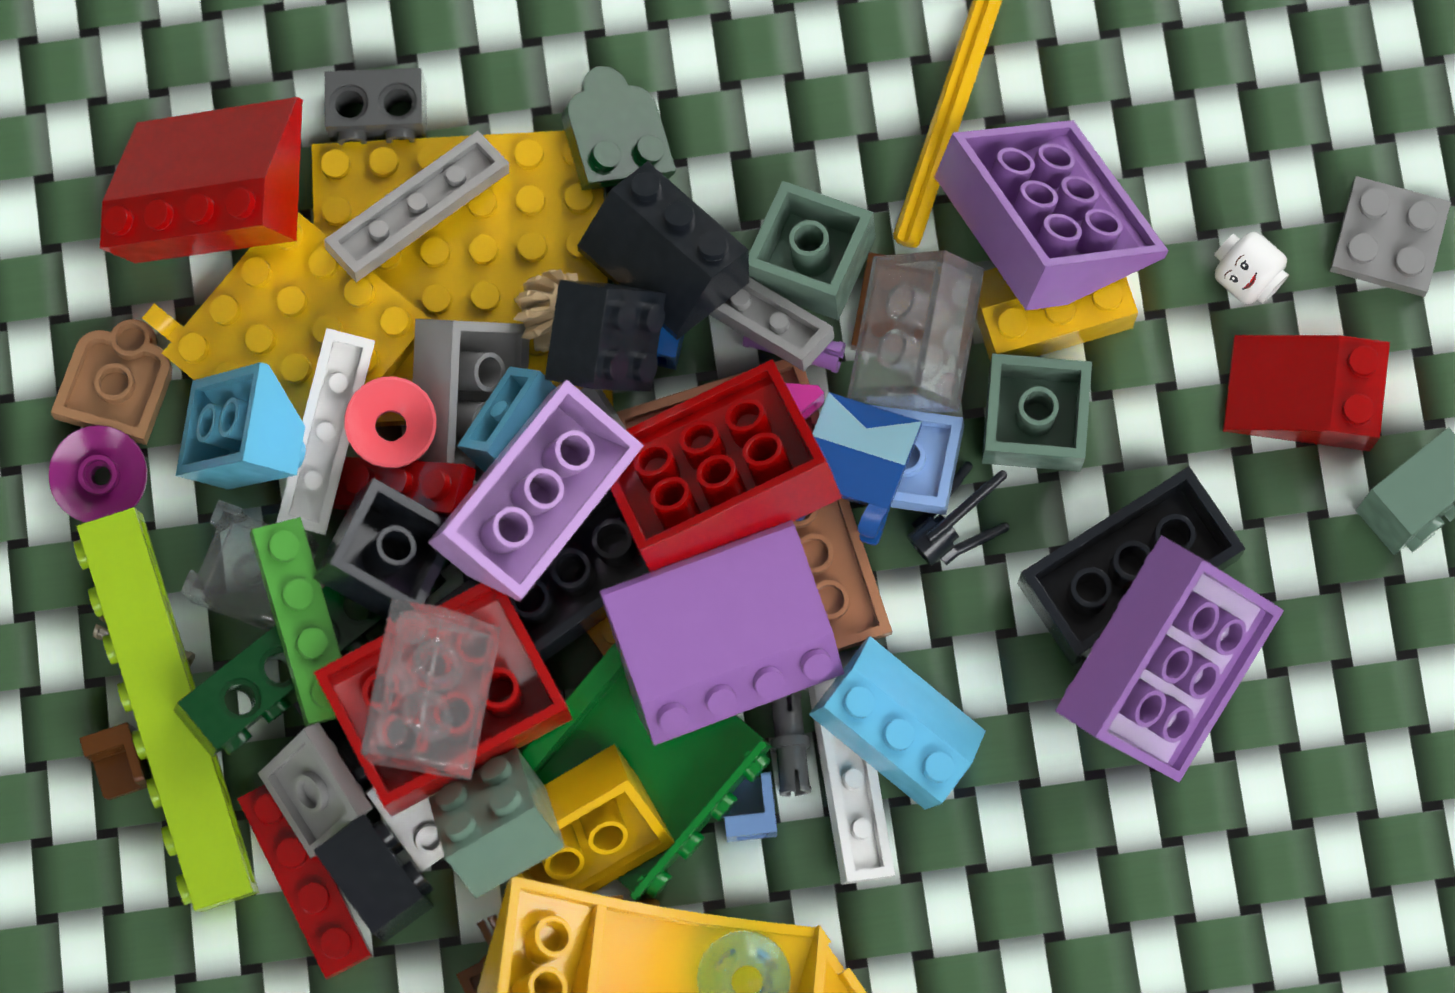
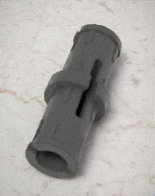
[770,691,811,797]

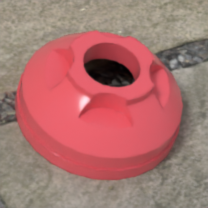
[345,377,437,468]

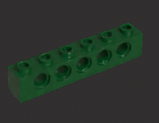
[173,558,451,757]

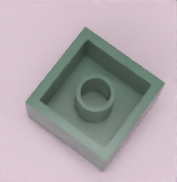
[749,180,876,321]
[982,353,1092,472]
[1355,427,1455,555]
[428,747,565,898]

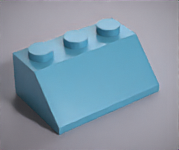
[176,362,306,490]
[808,636,986,810]

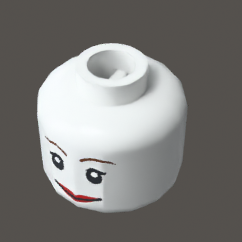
[1214,232,1289,304]

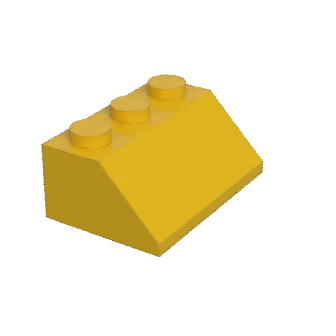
[964,268,1138,362]
[516,744,674,893]

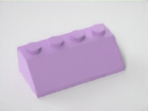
[428,379,644,601]

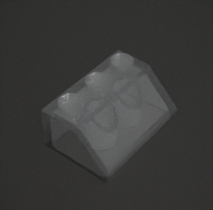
[847,250,985,413]
[361,599,501,780]

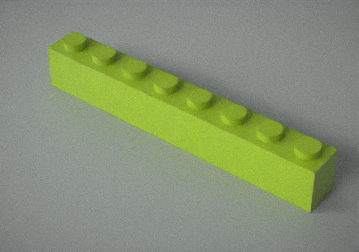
[73,507,260,912]

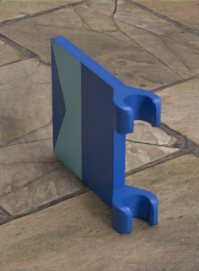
[796,392,922,545]

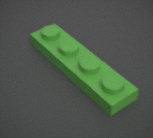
[249,517,342,727]

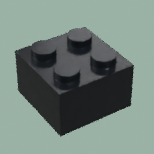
[545,279,666,391]
[313,478,446,626]
[313,814,434,942]

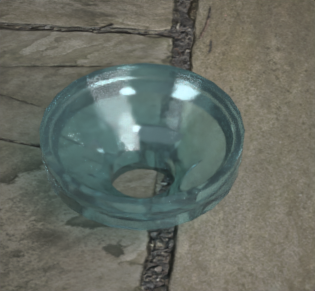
[697,931,791,993]

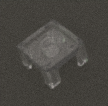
[181,500,319,631]

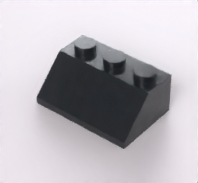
[577,161,750,340]

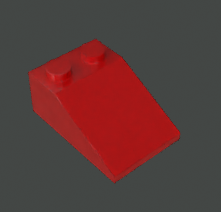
[1223,335,1390,451]

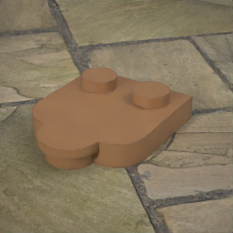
[51,319,172,445]

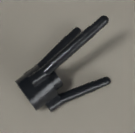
[907,461,1010,566]

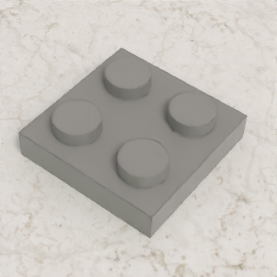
[1329,176,1451,297]
[258,722,372,858]

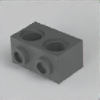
[325,68,427,145]

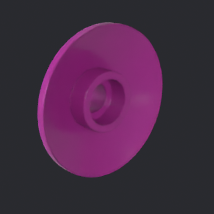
[48,425,148,523]

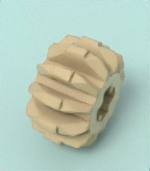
[513,269,579,352]

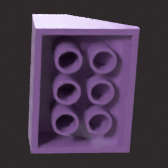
[935,120,1168,310]
[600,520,844,745]
[1055,535,1284,782]

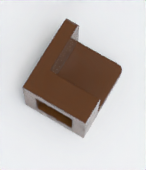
[79,722,151,800]

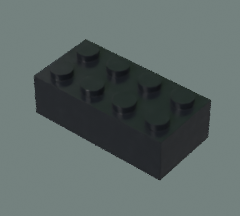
[1017,466,1246,666]

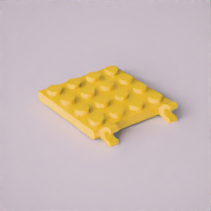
[142,212,431,421]

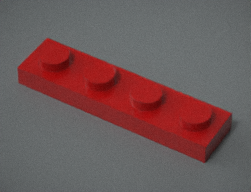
[332,457,476,517]
[237,785,373,979]

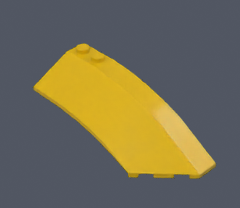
[477,876,867,993]

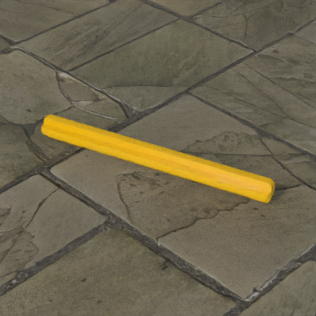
[893,0,1002,248]

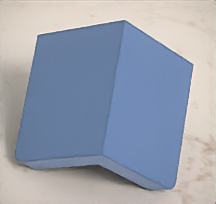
[724,772,777,842]

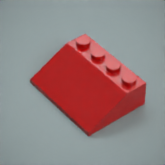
[100,97,303,263]
[610,359,842,572]
[313,583,572,817]

